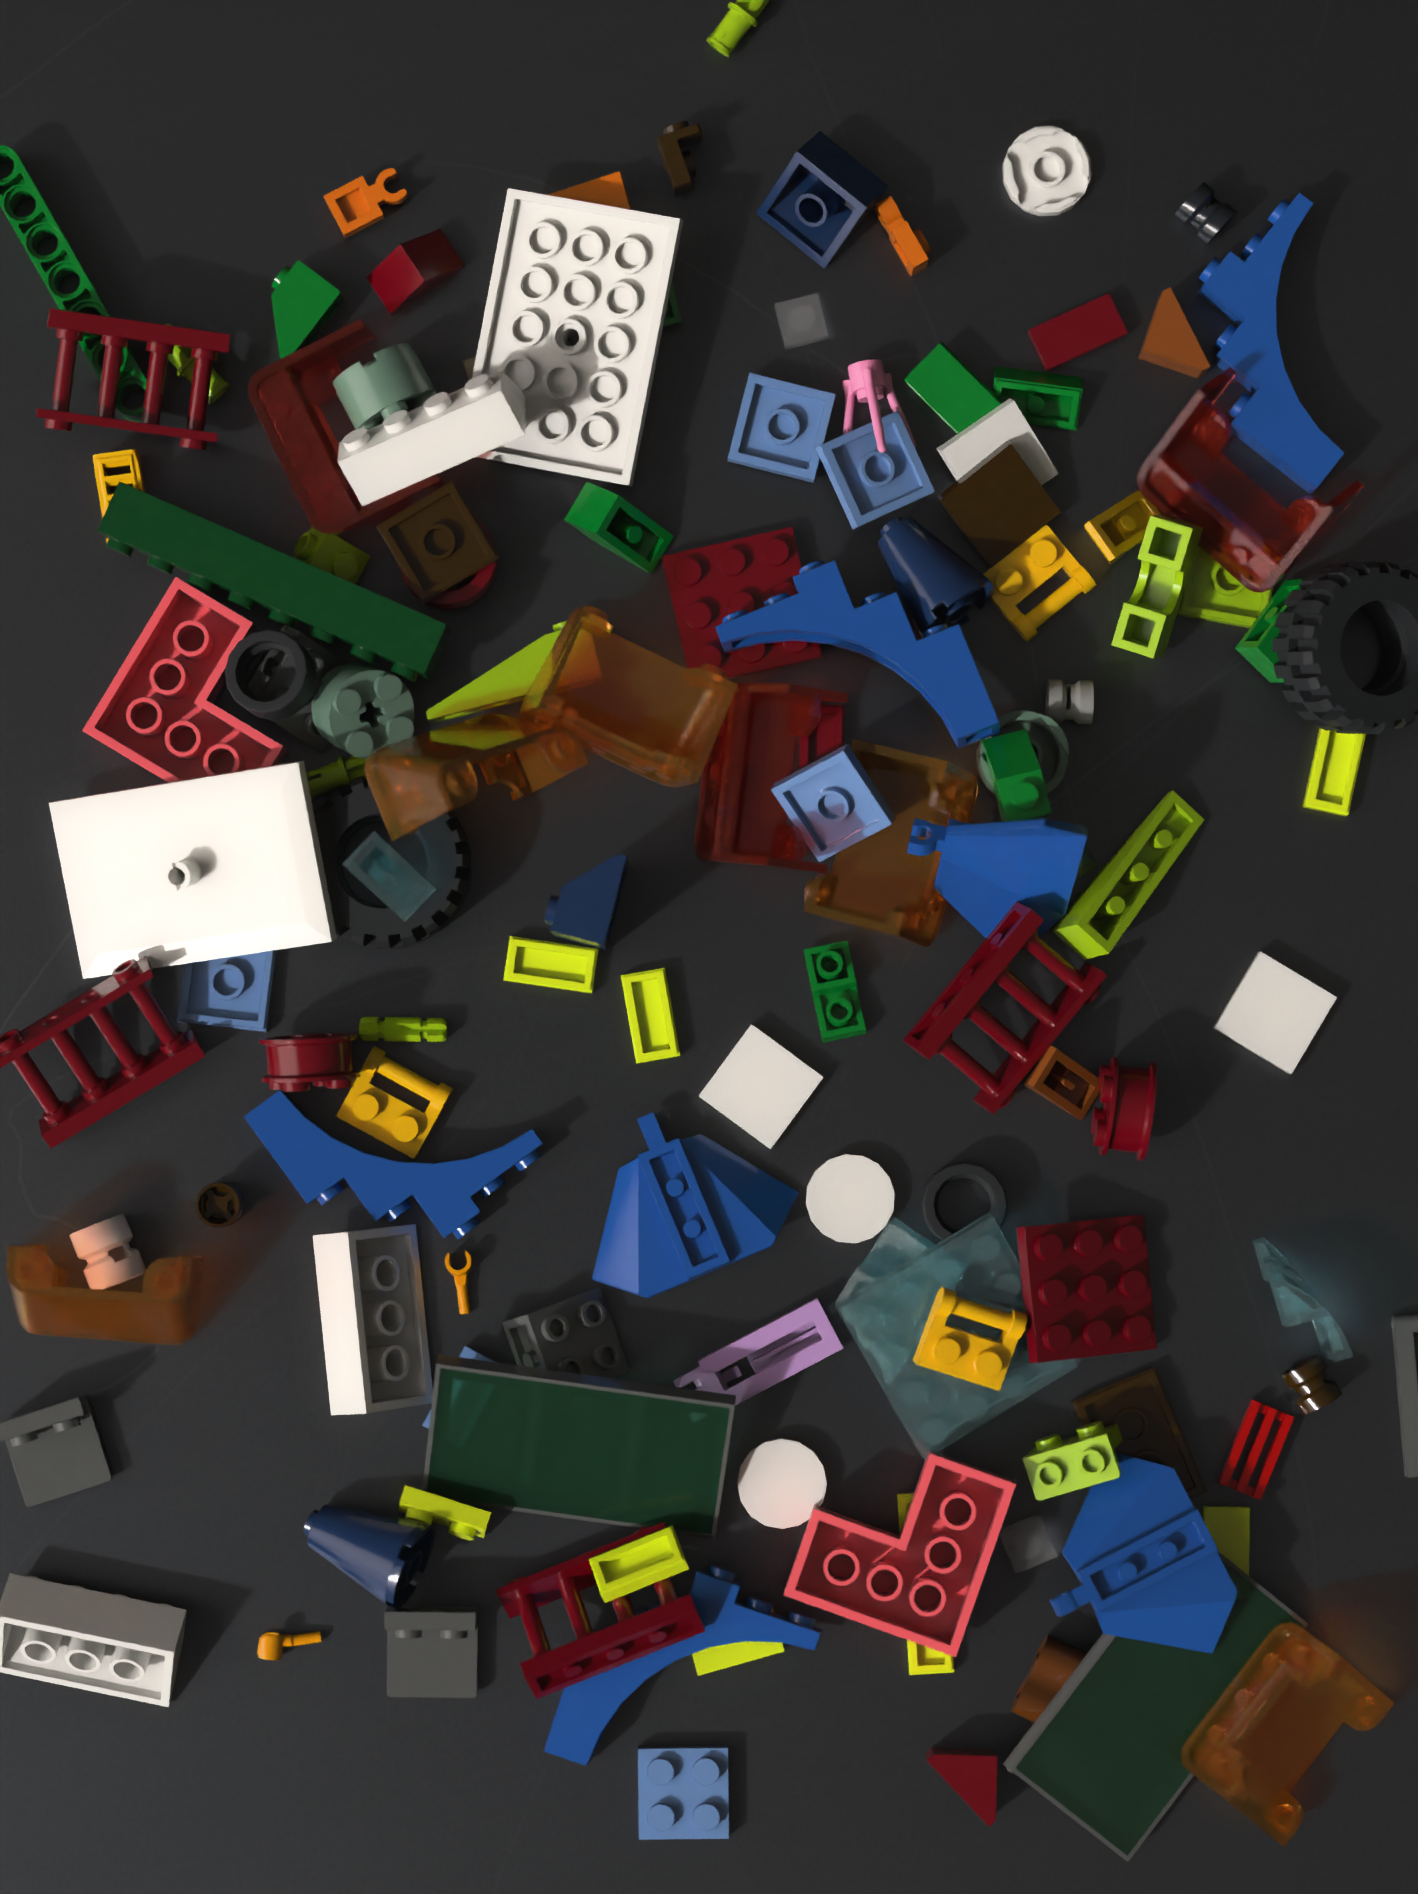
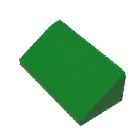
[905,342,1003,434]
[992,366,1083,430]

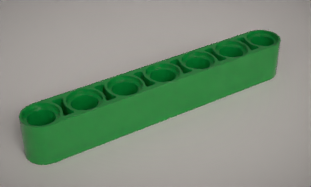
[0,145,147,423]

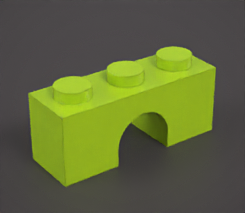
[1111,514,1203,659]

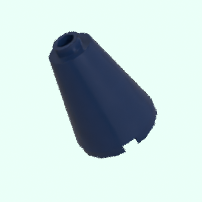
[877,517,995,639]
[304,1505,435,1609]

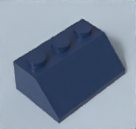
[545,854,629,950]

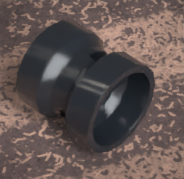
[1175,182,1237,245]

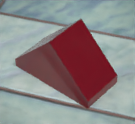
[366,229,465,316]
[924,1748,997,1827]

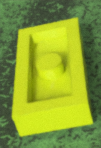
[398,1485,491,1540]

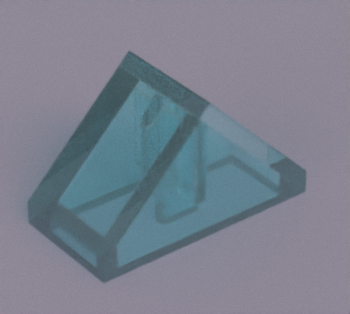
[343,831,436,922]

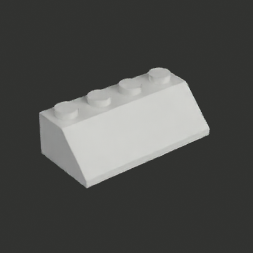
[338,371,525,506]
[313,1224,433,1415]
[0,1573,187,1707]

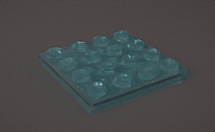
[835,1213,1078,1460]

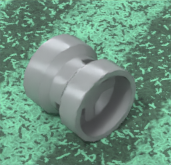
[1045,679,1094,725]

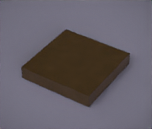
[937,441,1061,568]
[376,481,500,605]

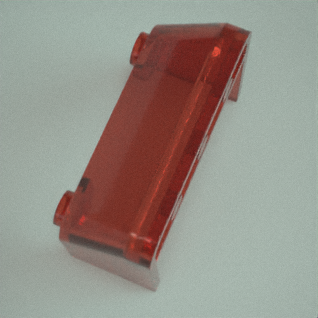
[248,319,447,535]
[1137,367,1364,592]
[694,682,848,873]

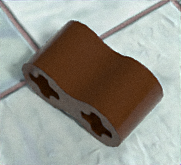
[1011,1634,1087,1731]

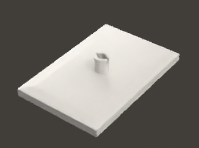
[472,188,683,487]
[49,761,337,979]

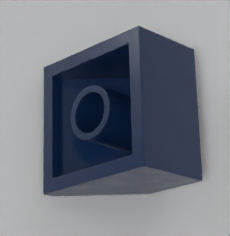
[756,131,889,269]

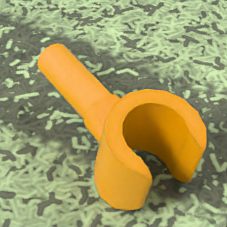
[445,1250,473,1314]
[257,1631,321,1660]

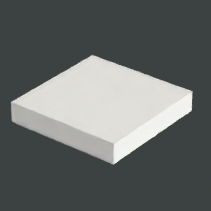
[937,398,1059,485]
[1213,951,1337,1074]
[699,1024,823,1149]

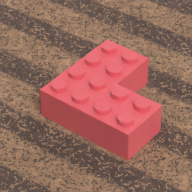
[82,577,288,783]
[784,1450,1016,1657]

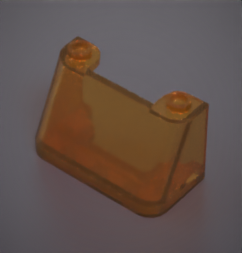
[518,606,738,788]
[364,713,589,841]
[803,739,978,947]
[6,1243,204,1345]
[1181,1623,1394,1847]

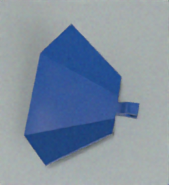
[907,818,1088,953]
[592,1112,799,1299]
[1049,1452,1238,1654]

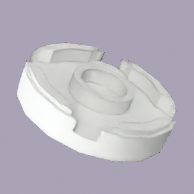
[1002,126,1091,216]
[805,1154,895,1243]
[737,1438,827,1529]

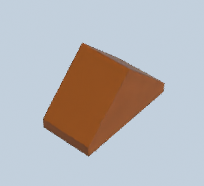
[1138,287,1210,378]
[1022,1045,1100,1121]

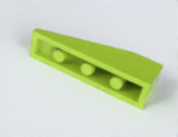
[426,619,603,724]
[1052,791,1204,960]

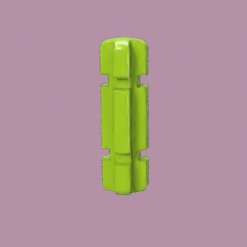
[359,1017,447,1042]

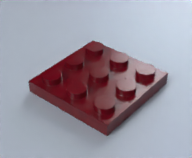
[662,527,822,688]
[1016,1214,1157,1363]

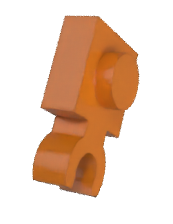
[323,168,408,239]
[874,195,931,277]

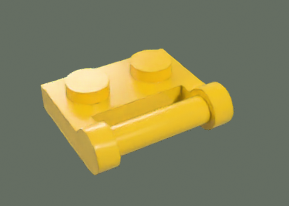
[983,524,1096,642]
[336,1046,453,1159]
[913,1287,1027,1391]

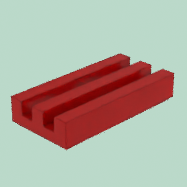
[1217,1399,1294,1501]

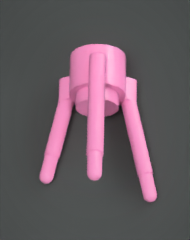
[842,359,916,453]

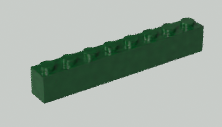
[97,481,452,682]

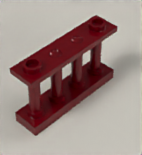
[36,308,231,450]
[903,902,1107,1114]
[0,956,205,1149]
[496,1522,706,1699]

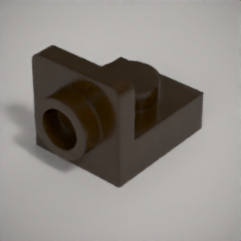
[657,121,702,197]

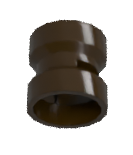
[195,1182,245,1228]
[1281,1354,1342,1415]

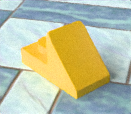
[1084,488,1161,565]

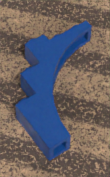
[1198,193,1344,494]
[715,560,1000,749]
[244,1090,544,1239]
[544,1565,824,1766]

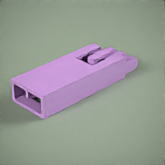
[673,1297,843,1421]

